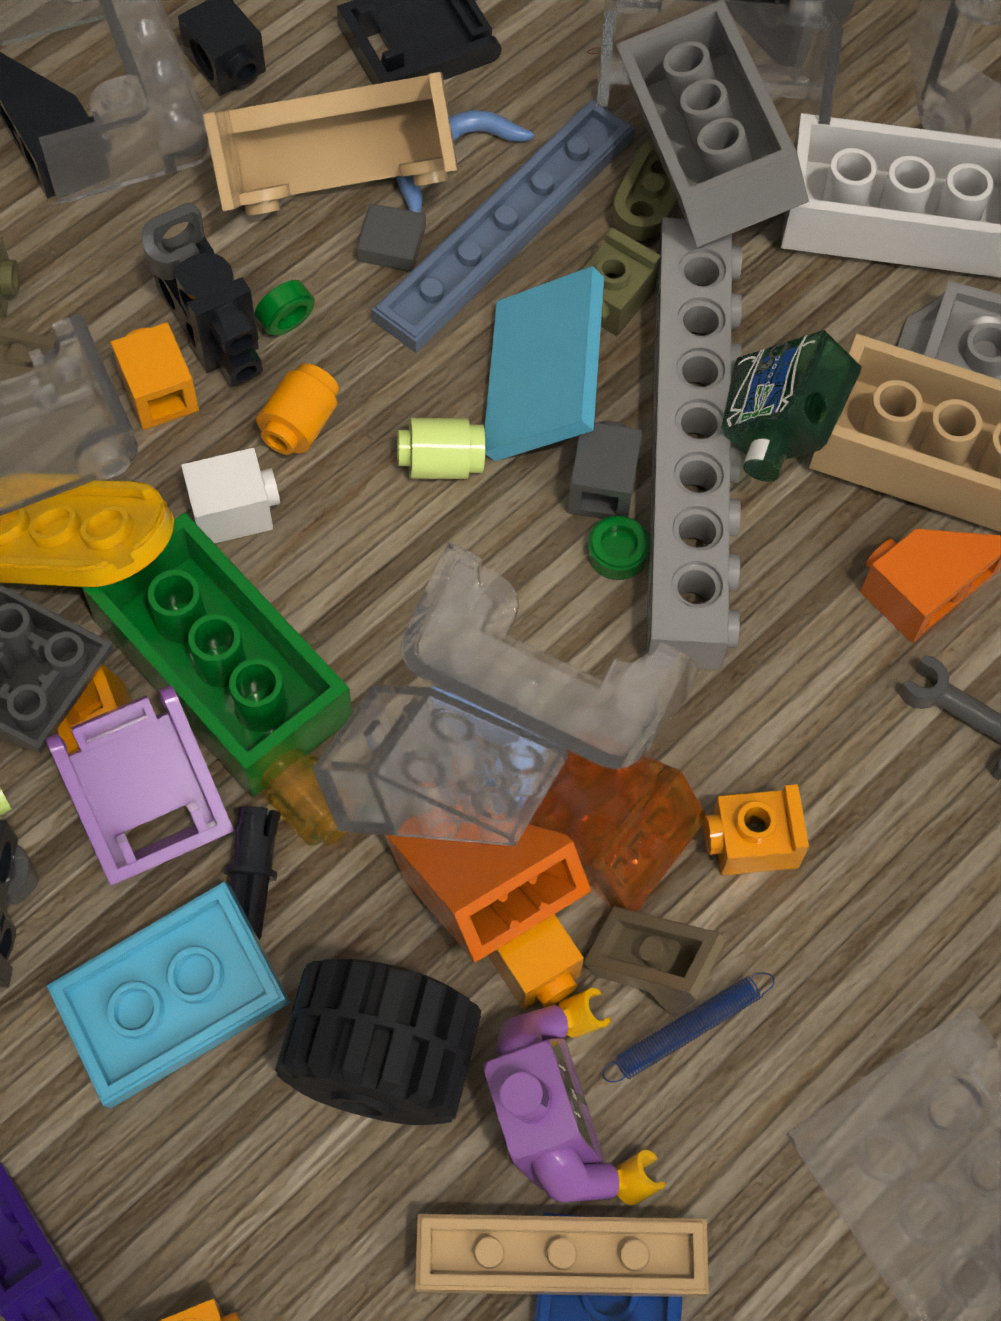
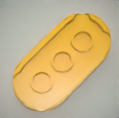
[0,479,174,587]

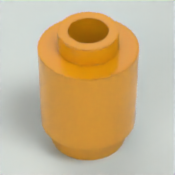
[256,363,340,455]

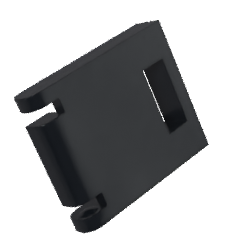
[337,0,502,85]

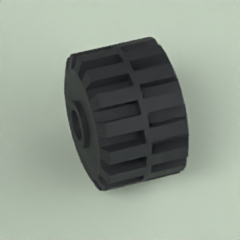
[275,959,481,1125]

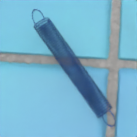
[602,972,775,1082]

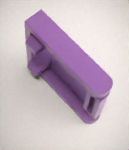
[45,685,234,886]

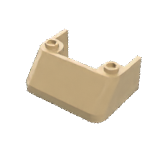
[203,72,458,216]

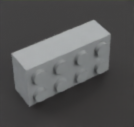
[616,0,809,247]

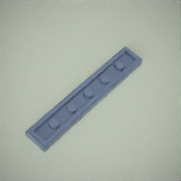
[372,99,635,353]

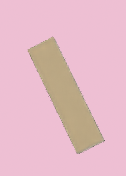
[415,1214,709,1297]

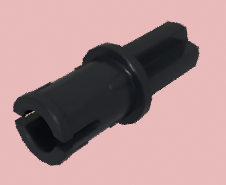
[224,806,281,940]

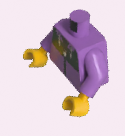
[483,988,666,1206]

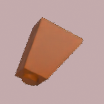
[383,799,591,963]

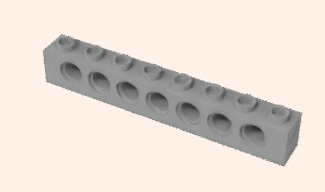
[646,217,742,670]

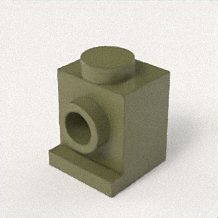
[582,227,661,337]

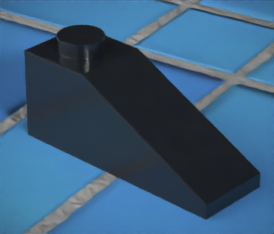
[0,52,111,199]

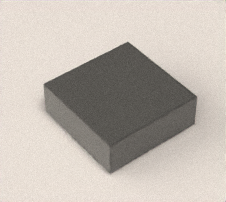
[357,203,426,271]

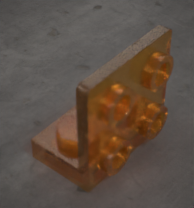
[517,734,706,912]

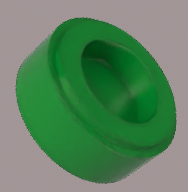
[254,280,315,336]
[587,516,650,580]

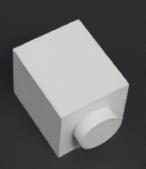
[181,448,280,544]

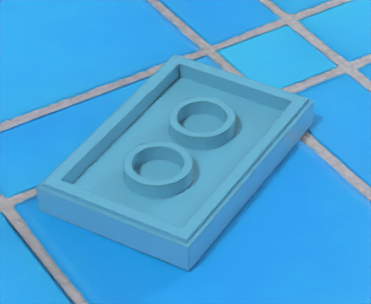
[485,266,604,461]
[47,881,291,1108]

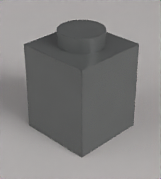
[567,421,643,519]

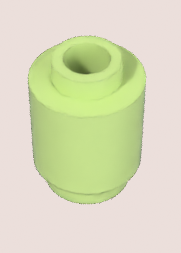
[397,418,485,479]

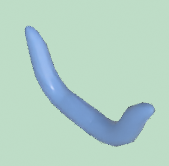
[396,110,534,213]

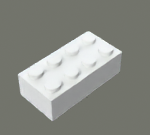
[781,113,1001,278]

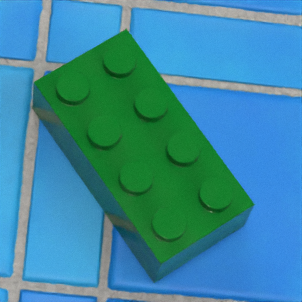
[82,512,353,798]

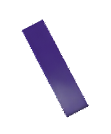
[0,1162,102,1321]

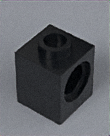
[178,0,266,96]

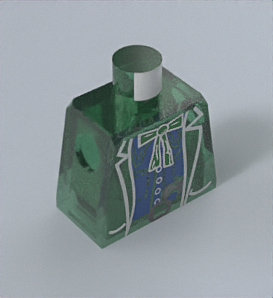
[721,330,862,482]

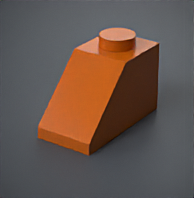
[860,528,1001,643]

